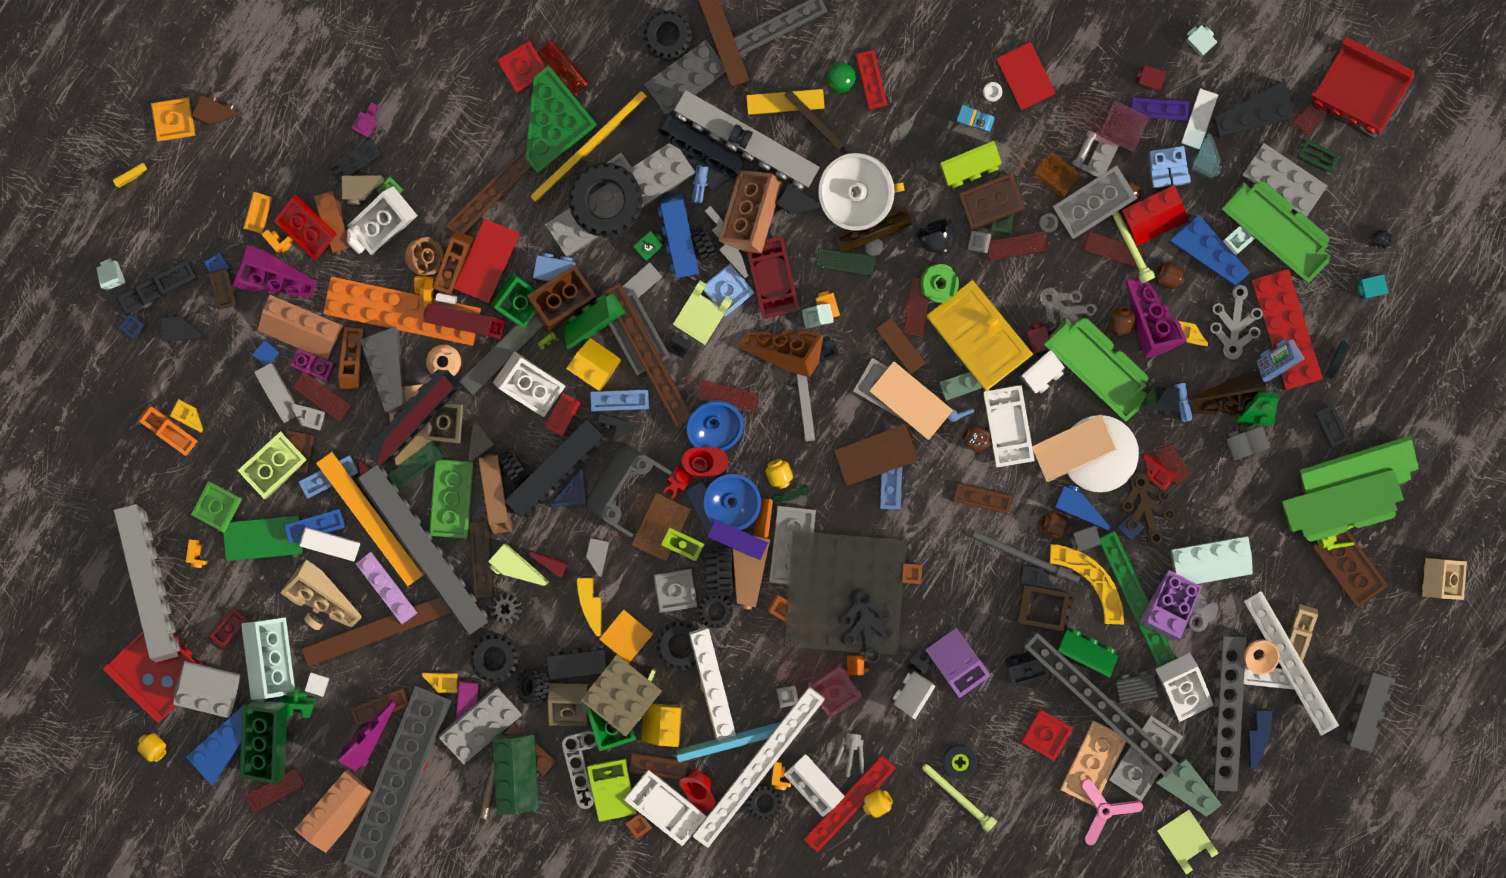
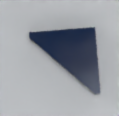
[551,469,587,507]

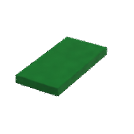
[223,516,303,561]

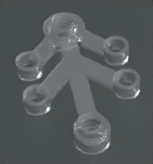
[1040,288,1097,331]

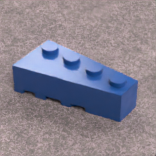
[657,193,699,278]
[1168,215,1250,286]
[187,707,242,785]

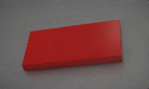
[454,218,520,304]

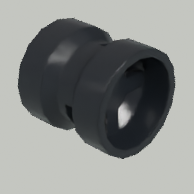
[728,124,753,149]

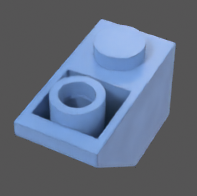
[533,253,576,282]

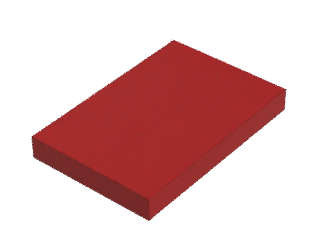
[996,42,1056,110]
[274,195,337,260]

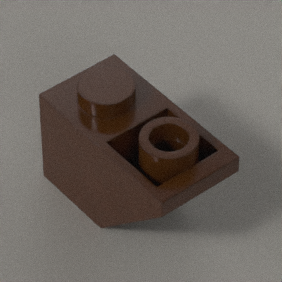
[192,94,239,125]

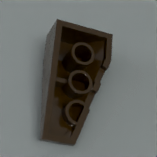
[1189,371,1269,415]

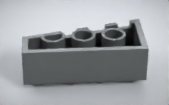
[360,327,406,414]
[1346,671,1396,752]

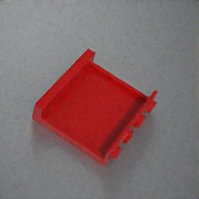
[1311,37,1414,135]
[103,630,205,723]

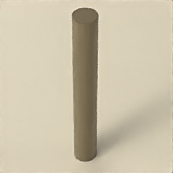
[480,761,495,819]

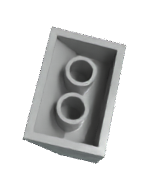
[173,661,240,718]

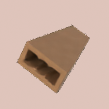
[479,454,513,534]
[733,536,770,610]

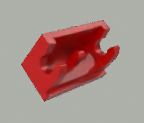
[545,393,581,436]

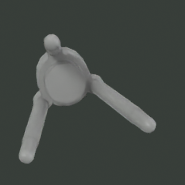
[834,733,864,777]

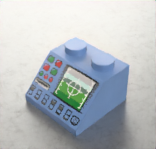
[1257,339,1305,382]

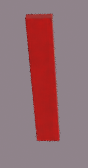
[803,755,896,853]

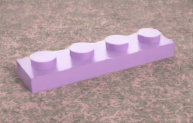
[356,552,418,625]

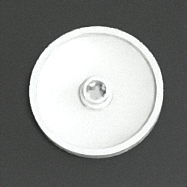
[819,153,894,230]
[1067,415,1139,492]

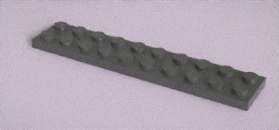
[344,686,452,878]

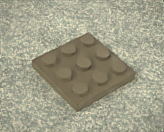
[581,655,662,736]

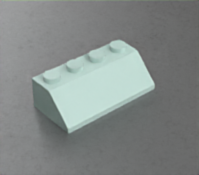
[1170,536,1253,584]
[241,618,295,700]

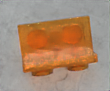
[1033,152,1081,198]

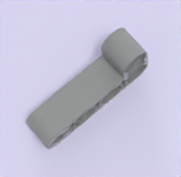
[562,730,597,809]

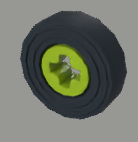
[943,745,977,780]

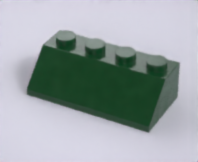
[240,701,288,784]
[492,734,539,815]

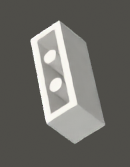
[784,754,845,817]

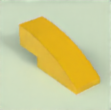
[577,578,601,636]

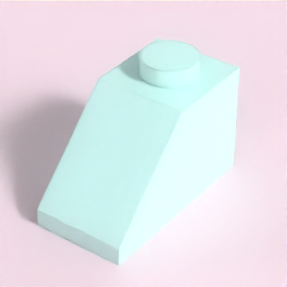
[96,259,126,290]

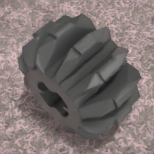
[490,592,522,625]

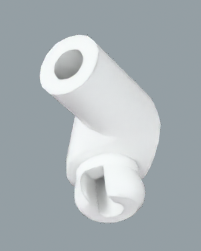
[347,225,365,254]

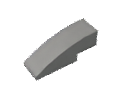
[254,363,296,423]

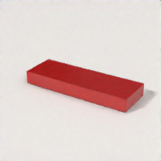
[855,49,887,110]

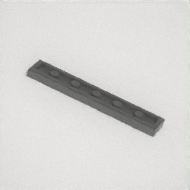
[734,0,828,56]
[459,314,543,395]

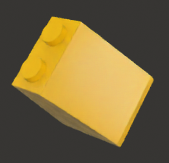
[566,338,622,391]
[641,703,682,747]

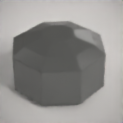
[865,239,883,256]

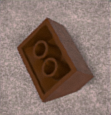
[527,265,596,333]

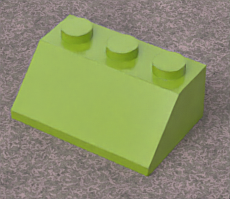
[939,141,1002,188]

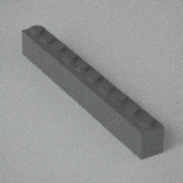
[356,465,488,636]
[1022,631,1179,777]

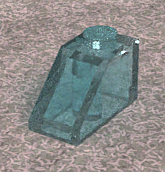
[1190,134,1222,179]

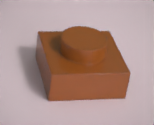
[902,563,923,584]
[626,813,653,839]

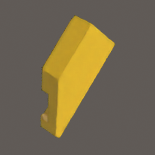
[113,163,147,188]
[1179,321,1208,347]
[170,399,203,433]
[422,673,458,693]

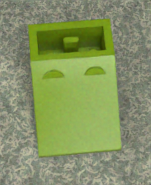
[587,758,637,822]

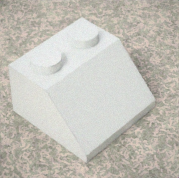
[1020,350,1065,394]

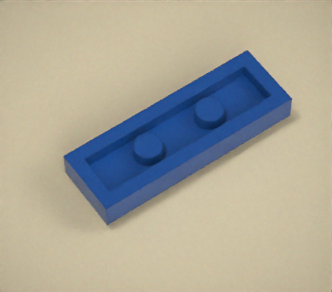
[284,509,345,544]

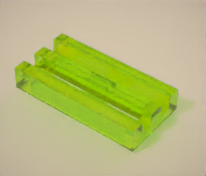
[538,332,559,351]

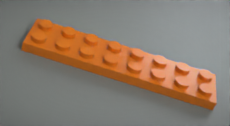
[323,277,481,346]

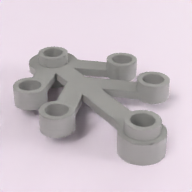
[1210,285,1263,359]

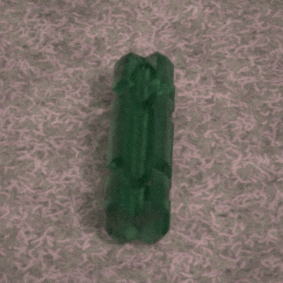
[772,484,810,505]

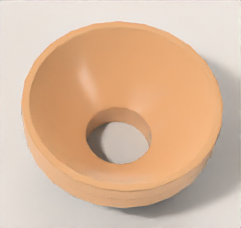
[426,345,461,376]
[1244,640,1279,675]

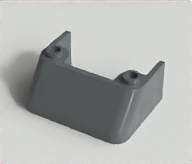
[587,445,673,537]

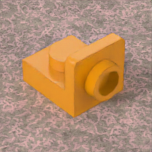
[262,229,293,253]
[414,276,434,306]
[815,291,840,318]
[186,539,207,568]
[771,761,791,790]

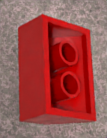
[1120,185,1189,246]

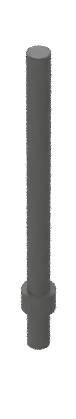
[972,531,1080,584]

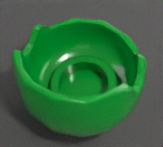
[826,62,856,93]

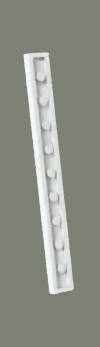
[693,686,825,848]

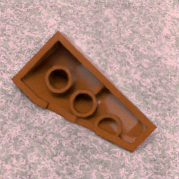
[738,330,823,377]

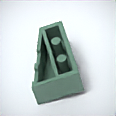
[1154,758,1222,817]

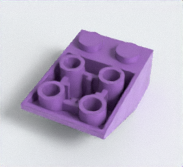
[1139,570,1202,640]
[925,628,991,698]

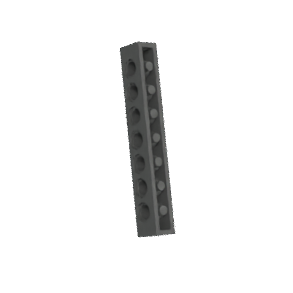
[1209,635,1247,792]

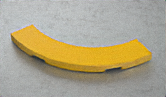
[1049,544,1124,625]

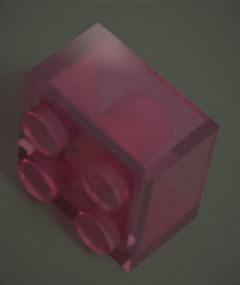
[1098,100,1151,152]
[808,662,862,719]

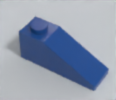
[1054,484,1110,530]

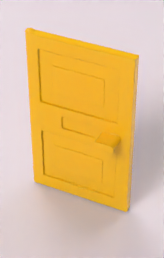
[926,280,1033,391]

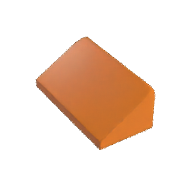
[754,498,773,538]

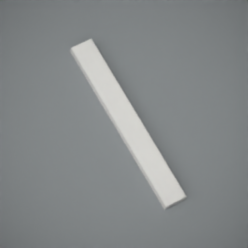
[1244,591,1339,736]

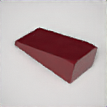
[529,551,567,578]
[208,608,248,650]

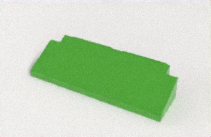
[1222,181,1330,283]
[1044,318,1148,421]
[1300,436,1419,494]
[1282,469,1404,541]

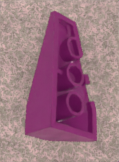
[233,245,317,297]
[1125,277,1187,358]
[338,697,396,771]

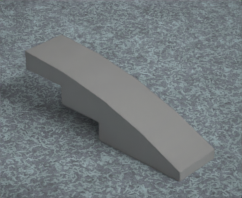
[705,206,748,279]

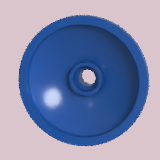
[686,400,744,451]
[703,474,761,530]

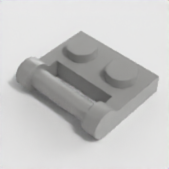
[1071,130,1119,178]

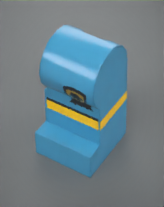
[956,105,995,132]

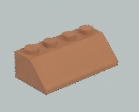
[719,170,782,253]
[257,295,343,360]
[294,770,373,853]

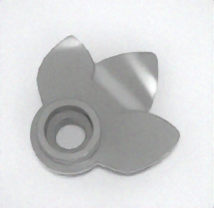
[1188,594,1218,632]

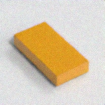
[243,192,273,234]

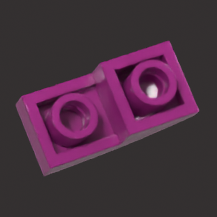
[290,348,336,382]
[455,681,478,721]

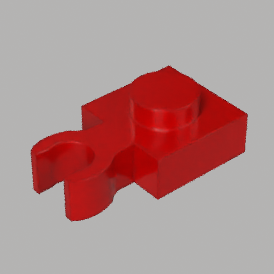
[663,465,694,500]

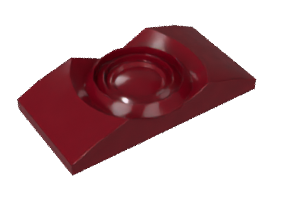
[747,236,800,319]

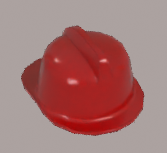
[682,447,728,478]
[679,769,715,811]

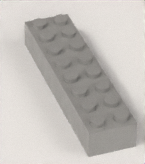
[673,90,820,190]
[545,143,695,257]
[114,504,180,662]

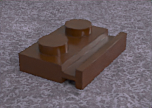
[286,431,315,473]

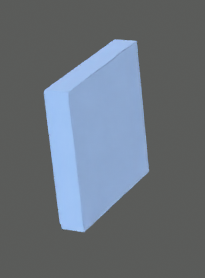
[703,263,755,317]

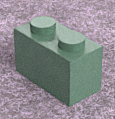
[939,372,982,401]

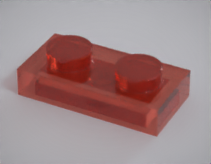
[1155,443,1193,486]

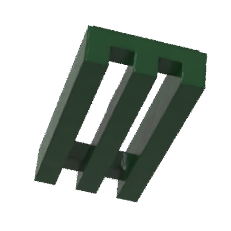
[1297,139,1340,173]

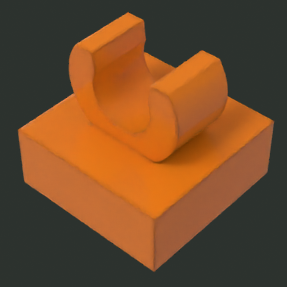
[847,655,869,675]

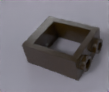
[1017,585,1073,631]

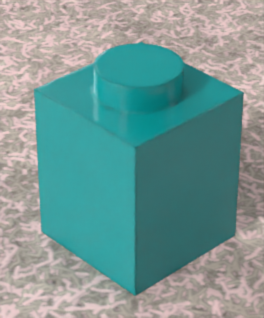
[1357,275,1389,299]

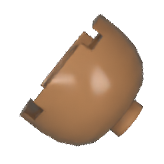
[404,237,444,276]

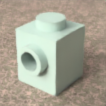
[1186,25,1217,57]

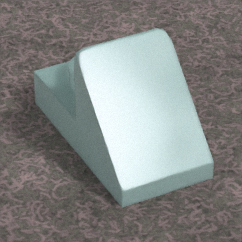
[1223,226,1255,256]
[802,304,834,329]

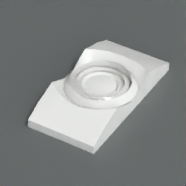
[983,385,1034,467]
[624,770,707,846]

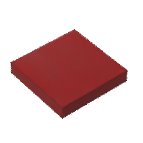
[497,40,546,93]
[1021,709,1073,761]

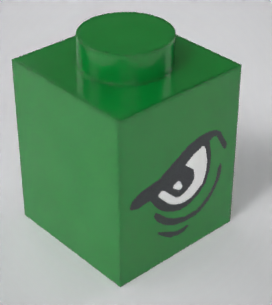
[633,231,664,262]

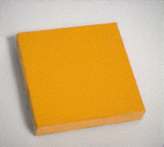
[151,97,196,142]
[600,610,653,663]

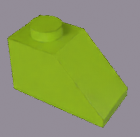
[661,528,705,561]

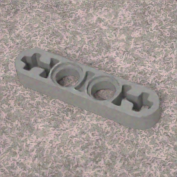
[797,374,815,442]

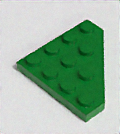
[525,66,598,174]

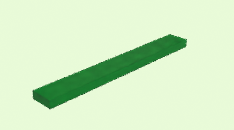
[1099,530,1175,668]

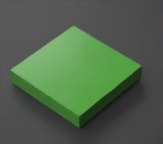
[191,481,242,533]

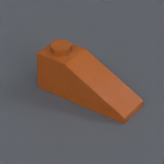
[314,191,351,253]
[433,231,474,295]
[338,327,364,389]

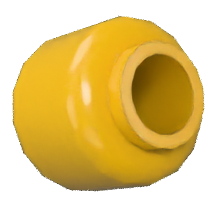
[765,459,793,489]
[137,733,166,762]
[863,789,893,818]

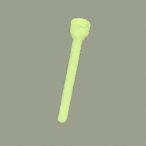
[1112,210,1155,284]
[922,764,997,833]

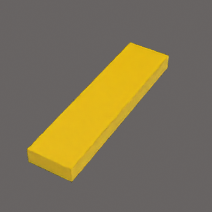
[747,89,824,115]

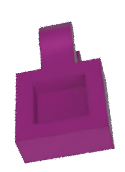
[352,102,379,138]

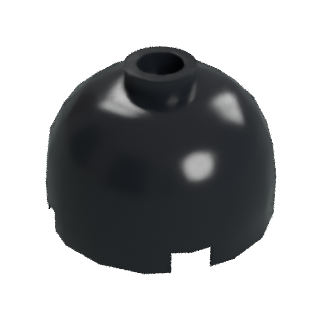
[916,219,955,254]

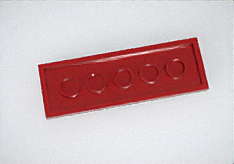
[1251,269,1323,390]

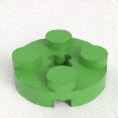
[920,264,959,303]

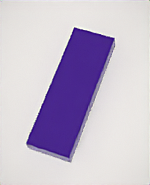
[1130,97,1189,121]
[708,519,768,560]

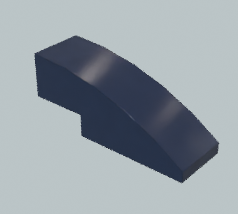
[1247,710,1272,769]

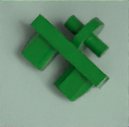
[279,686,315,718]

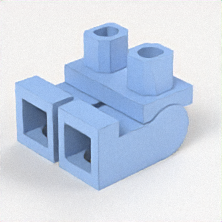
[1149,146,1191,189]

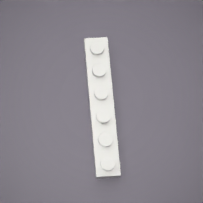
[689,627,736,741]

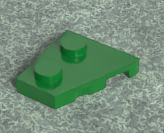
[1236,392,1279,426]

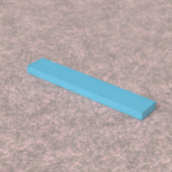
[676,722,781,762]

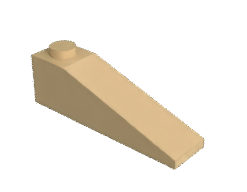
[280,560,362,627]

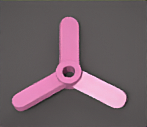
[1081,779,1143,845]

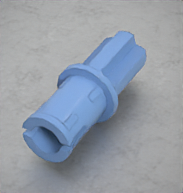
[692,164,709,203]
[1173,383,1192,422]

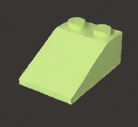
[238,431,307,499]
[488,543,549,586]

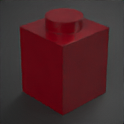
[1135,65,1167,92]
[1027,322,1051,353]

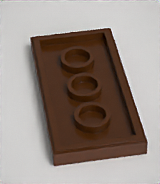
[834,424,919,486]
[1311,530,1388,609]

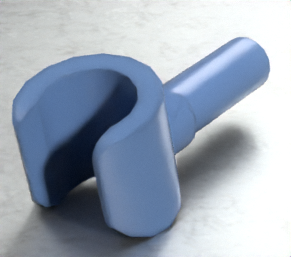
[947,408,974,422]

